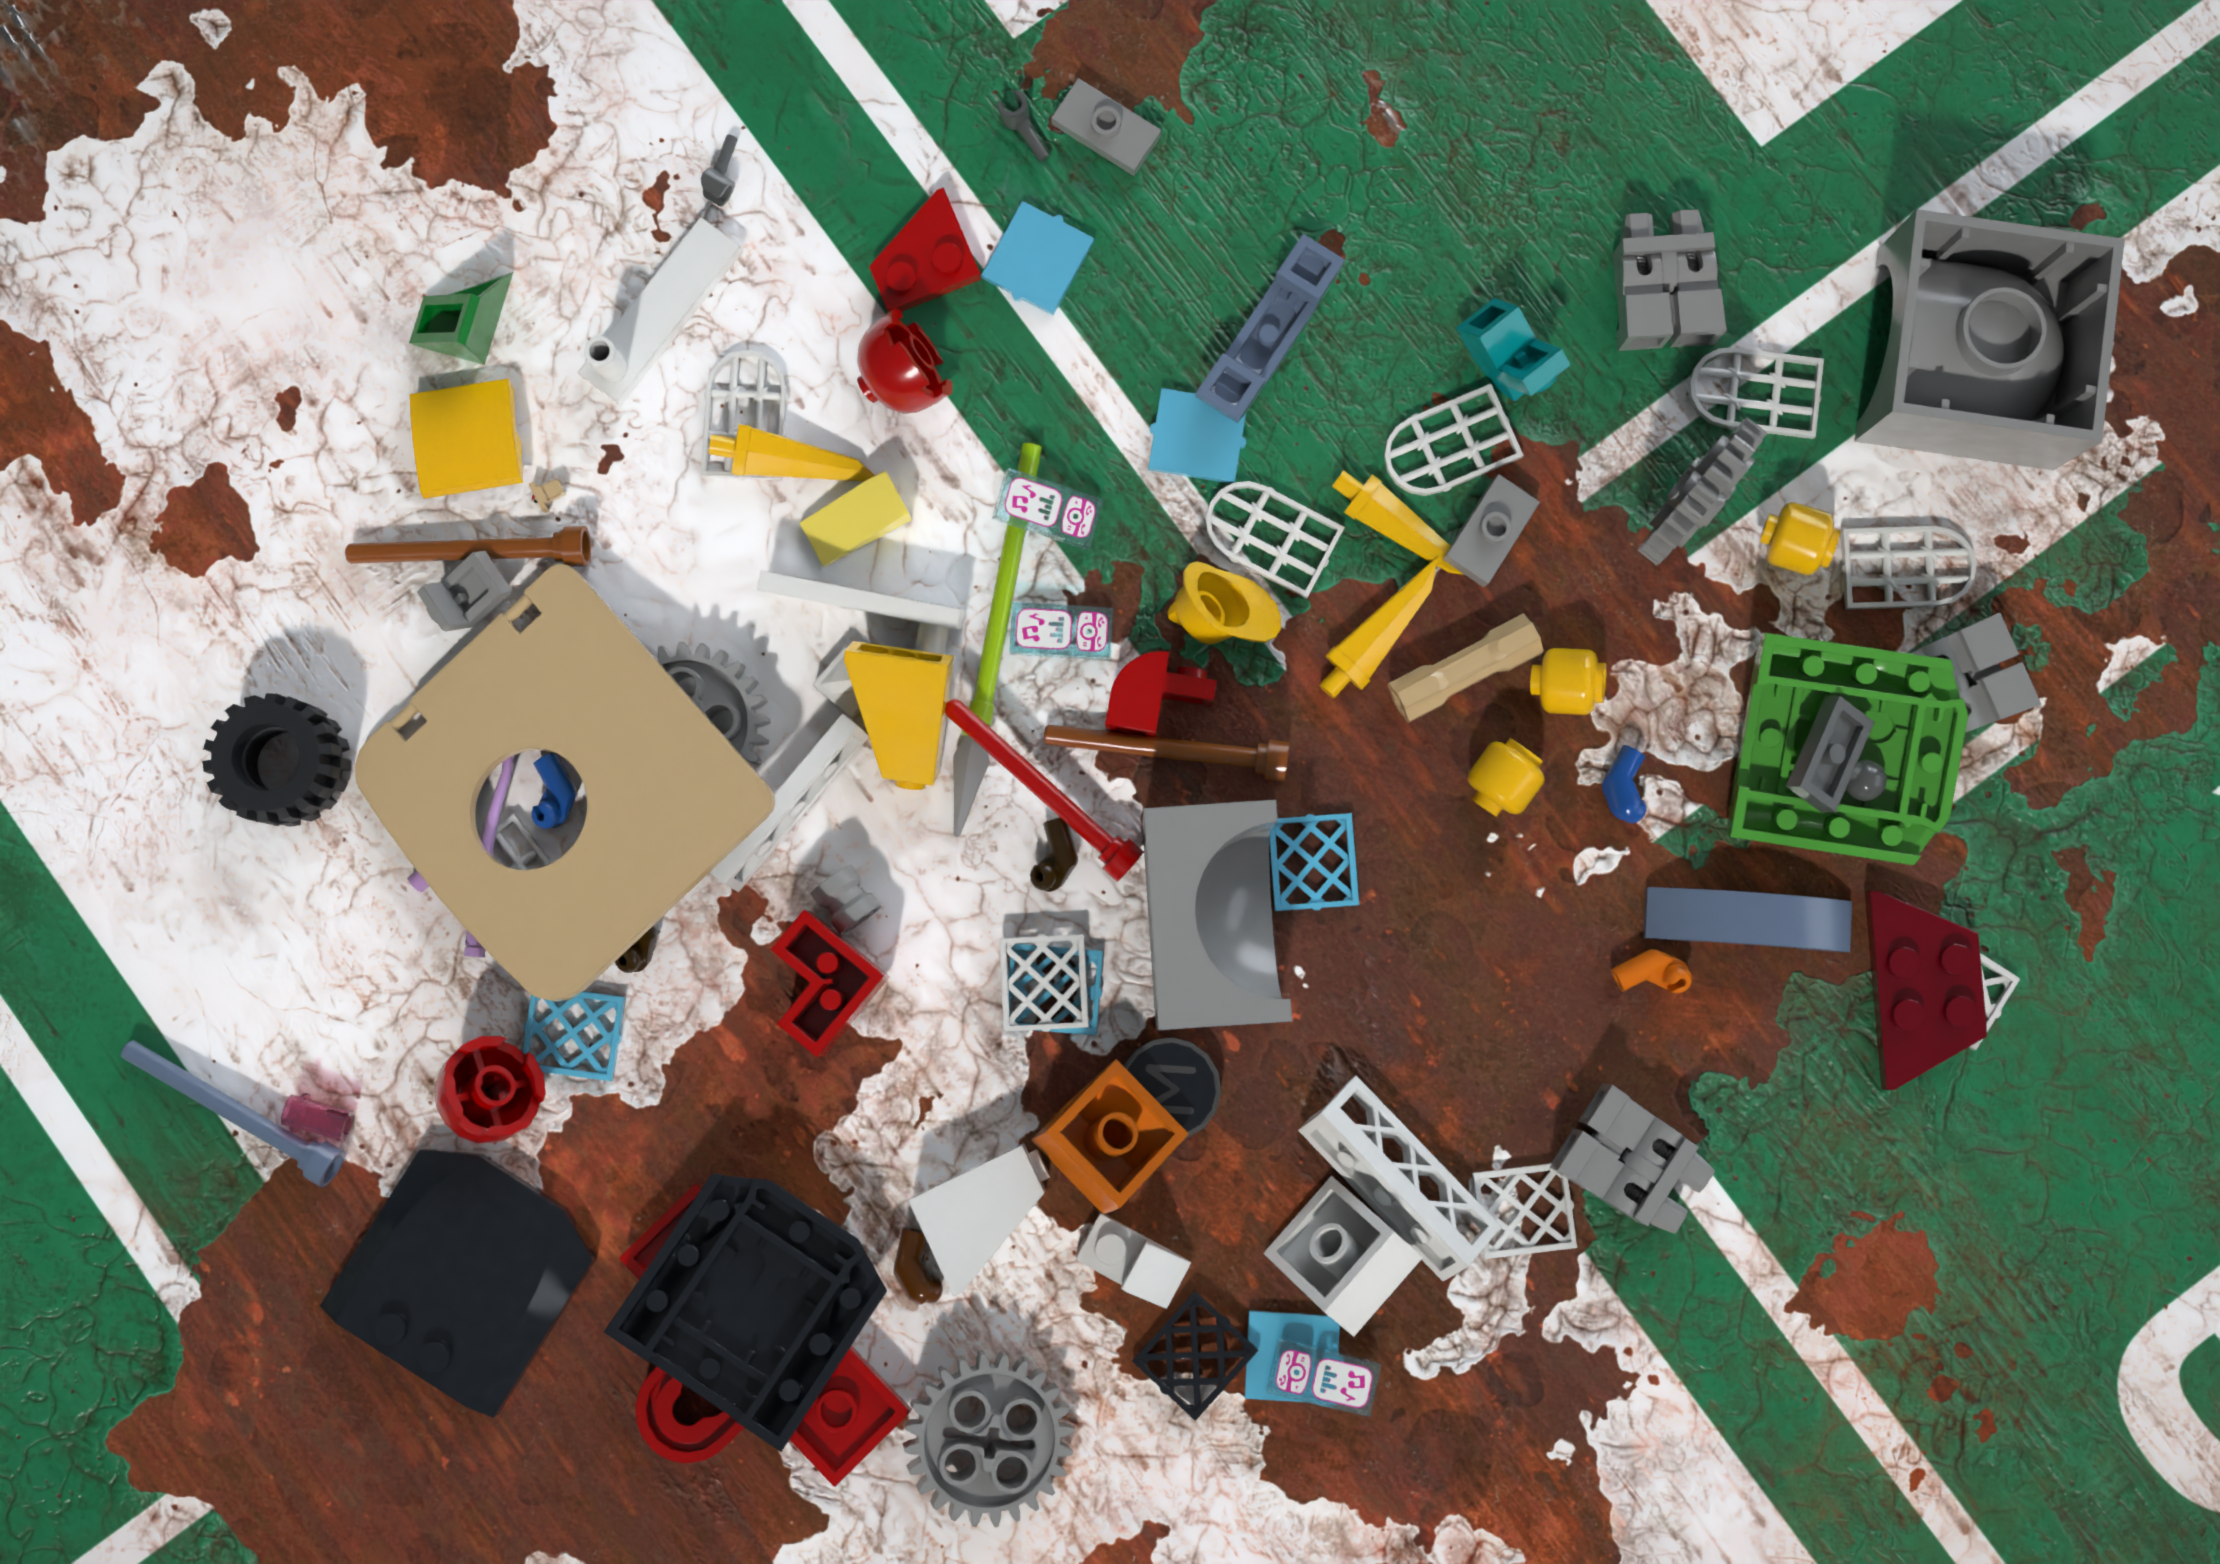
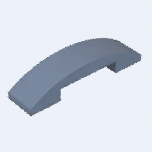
[1195,234,1345,423]
[1643,887,1852,953]

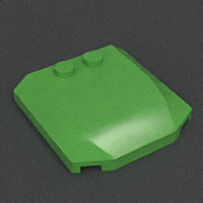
[1728,632,1968,865]

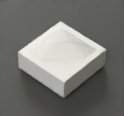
[812,646,860,719]

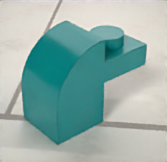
[1456,298,1570,401]

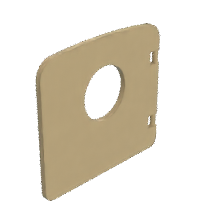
[355,564,775,1002]

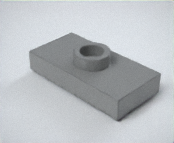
[1051,78,1161,176]
[1442,474,1540,587]

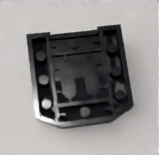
[320,1148,597,1418]
[604,1173,887,1452]

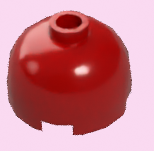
[857,309,953,414]
[434,1036,546,1144]

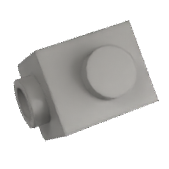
[417,551,513,632]

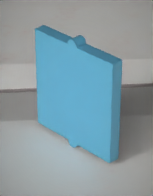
[981,201,1095,316]
[1148,388,1246,484]
[1244,1310,1343,1404]

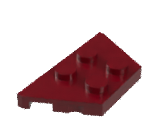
[1865,891,1987,1090]

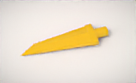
[708,424,875,482]
[1332,470,1464,575]
[1319,556,1438,698]

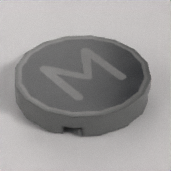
[1124,1037,1221,1139]

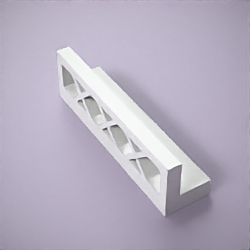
[1298,1076,1502,1281]

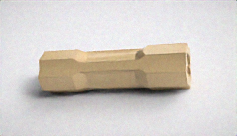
[1387,613,1544,723]

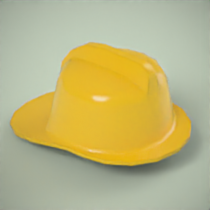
[1167,561,1281,645]

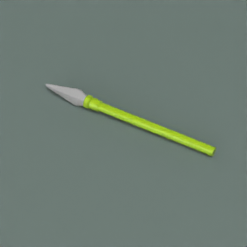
[953,443,1042,837]

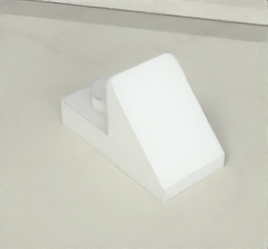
[1075,1212,1191,1309]

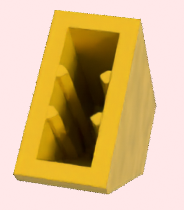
[844,641,954,790]

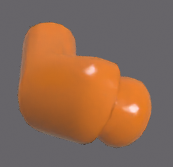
[1611,949,1692,994]

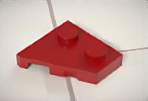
[869,187,981,312]

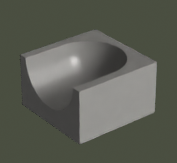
[1854,209,2125,470]
[1142,800,1292,1030]

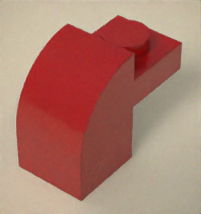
[1105,651,1217,737]

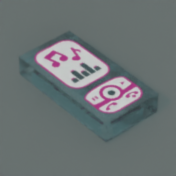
[992,468,1103,550]
[1009,602,1113,660]
[1267,1339,1381,1417]

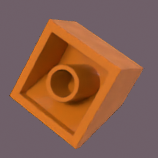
[1031,1059,1189,1214]

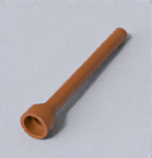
[345,526,591,567]
[1044,724,1289,782]

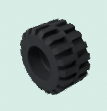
[202,693,352,827]

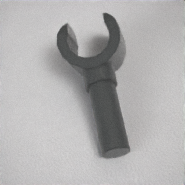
[998,90,1050,162]
[701,134,738,207]

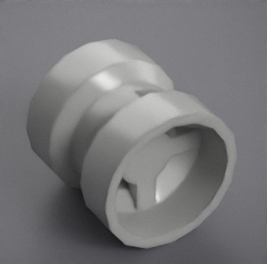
[810,864,882,936]

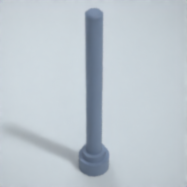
[121,1040,346,1188]

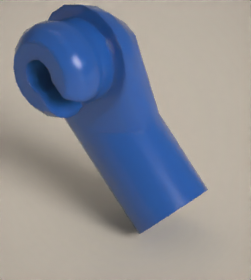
[1602,745,1647,824]
[531,752,577,829]

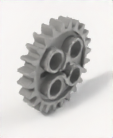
[1638,417,1767,565]
[657,642,771,764]
[902,1350,1074,1527]

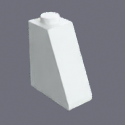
[908,1143,1050,1297]

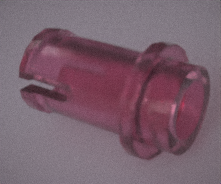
[281,1092,354,1142]

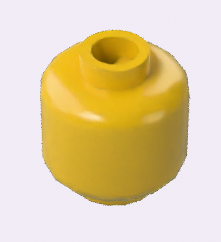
[1759,502,1841,576]
[1530,648,1607,715]
[1467,738,1545,817]

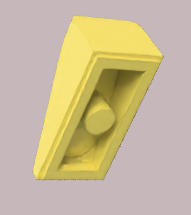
[800,470,912,567]

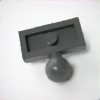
[1786,695,1887,812]

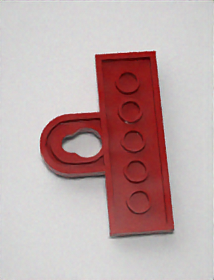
[619,1183,912,1487]

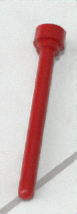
[945,699,1144,882]

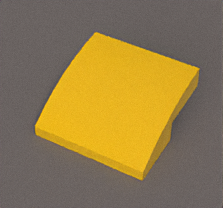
[409,378,523,499]

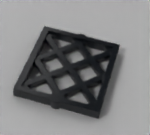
[1132,1290,1259,1421]

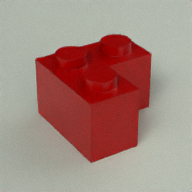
[770,909,890,1057]

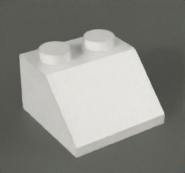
[1263,1176,1423,1337]

